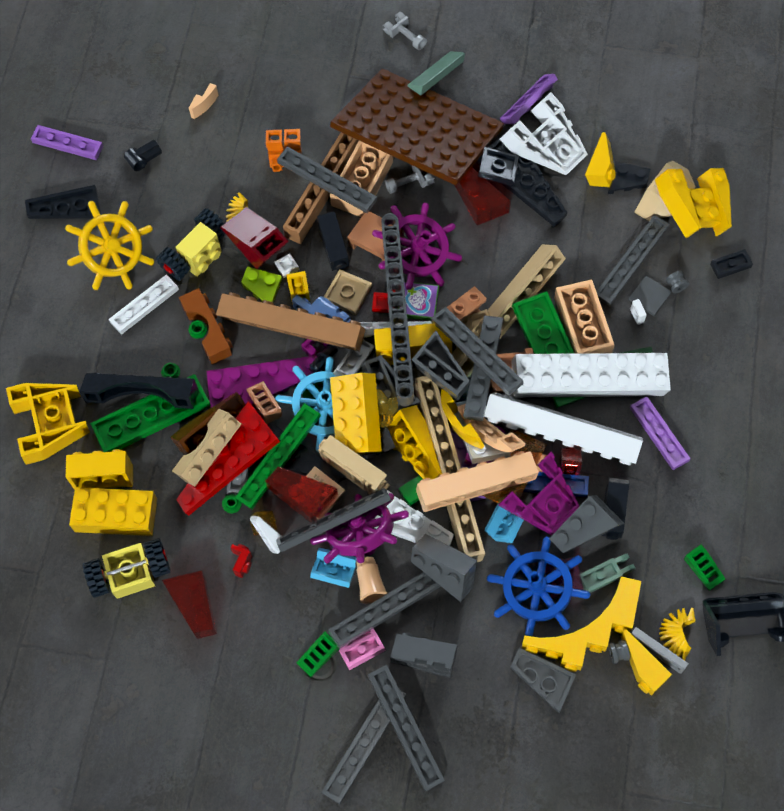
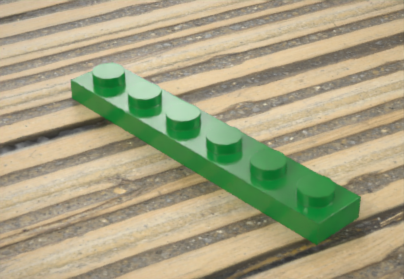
[235,403,321,510]

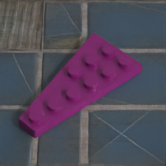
[207,355,321,408]

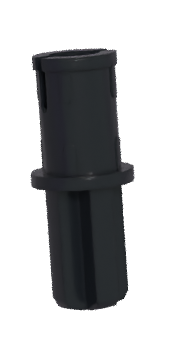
[309,344,338,373]

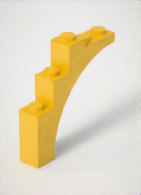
[522,577,641,672]

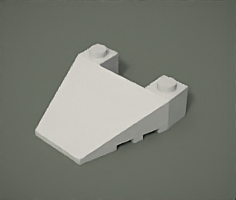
[500,92,588,175]

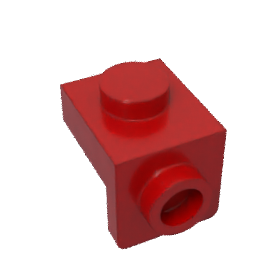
[372,289,396,313]
[231,544,252,578]

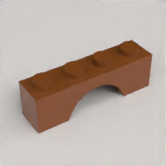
[179,288,233,365]

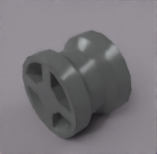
[666,271,689,293]
[608,640,630,664]

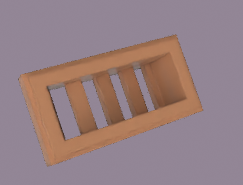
[247,381,282,424]

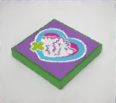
[398,282,439,321]

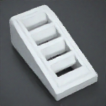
[250,516,282,554]

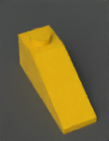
[585,132,616,187]
[286,271,310,304]
[621,629,672,696]

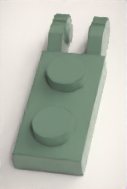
[577,554,636,593]

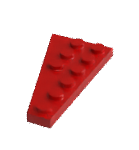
[176,401,280,516]

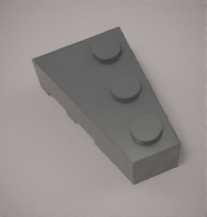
[411,331,470,401]

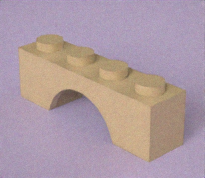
[172,409,242,487]

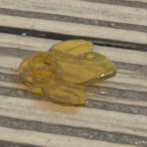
[377,389,398,428]

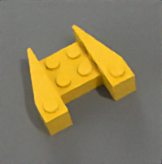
[655,168,732,238]
[6,383,90,465]

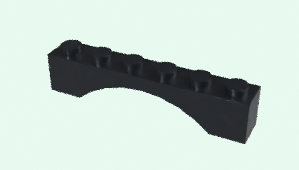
[80,373,199,409]

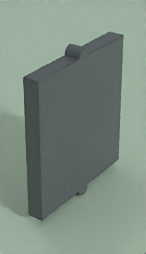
[628,276,672,316]

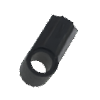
[124,140,162,172]

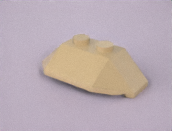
[635,161,695,221]

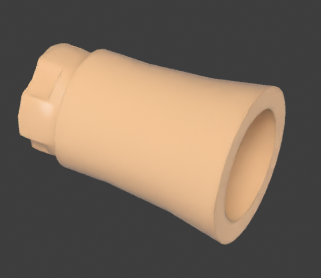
[356,557,387,604]

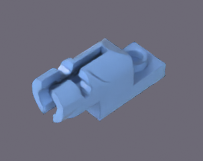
[292,295,351,323]

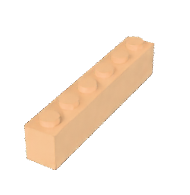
[416,451,539,512]

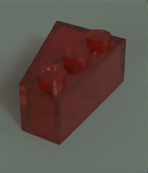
[455,167,510,226]
[265,466,338,523]
[162,570,217,639]

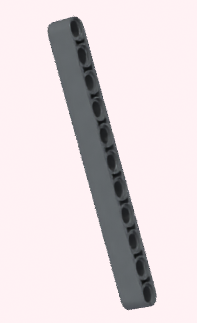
[381,213,414,406]

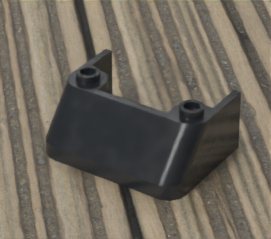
[703,592,784,656]

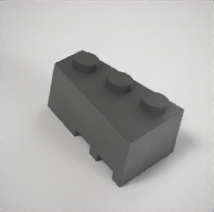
[361,355,421,419]
[549,495,625,553]
[411,534,477,602]
[390,633,457,678]

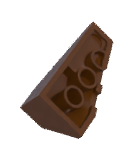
[170,392,246,455]

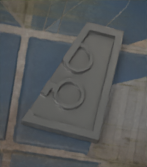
[510,648,576,713]

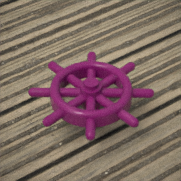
[372,203,462,290]
[310,493,409,563]

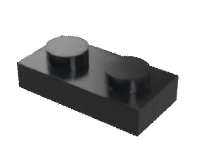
[710,249,753,279]

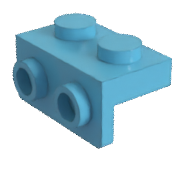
[484,498,524,543]
[310,548,357,588]

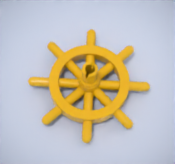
[65,201,154,290]

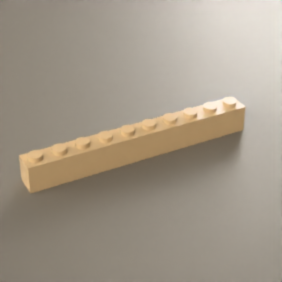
[438,244,566,390]
[414,376,485,562]

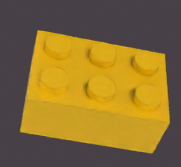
[66,449,133,490]

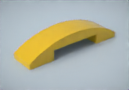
[441,389,485,449]

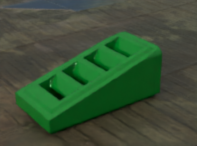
[684,544,726,591]
[297,632,339,677]

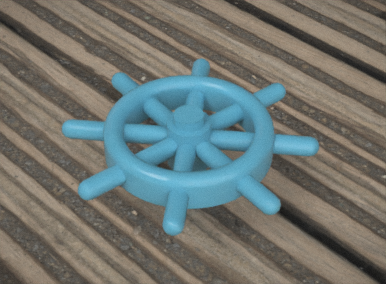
[275,357,337,452]

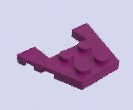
[498,452,580,535]

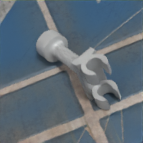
[383,12,427,50]
[385,165,435,194]

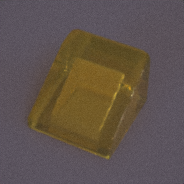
[250,511,277,535]

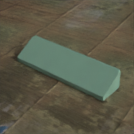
[408,51,465,95]

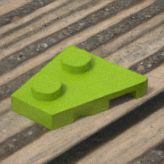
[241,267,282,302]

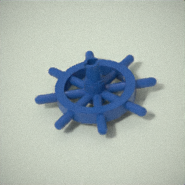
[487,536,591,637]

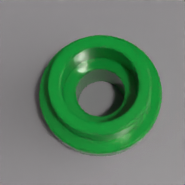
[188,320,207,339]
[161,363,180,378]
[222,494,242,514]

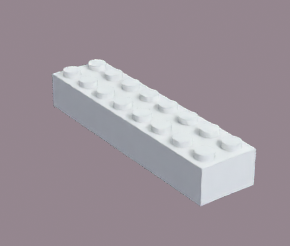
[511,353,671,398]
[484,392,643,465]

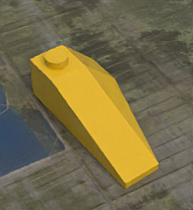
[387,405,442,480]

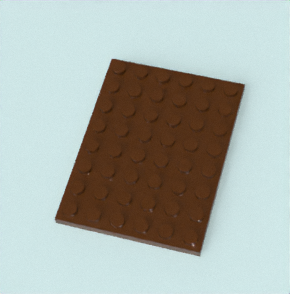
[330,69,504,185]

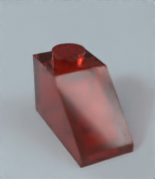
[559,447,582,475]

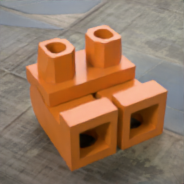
[266,129,302,172]

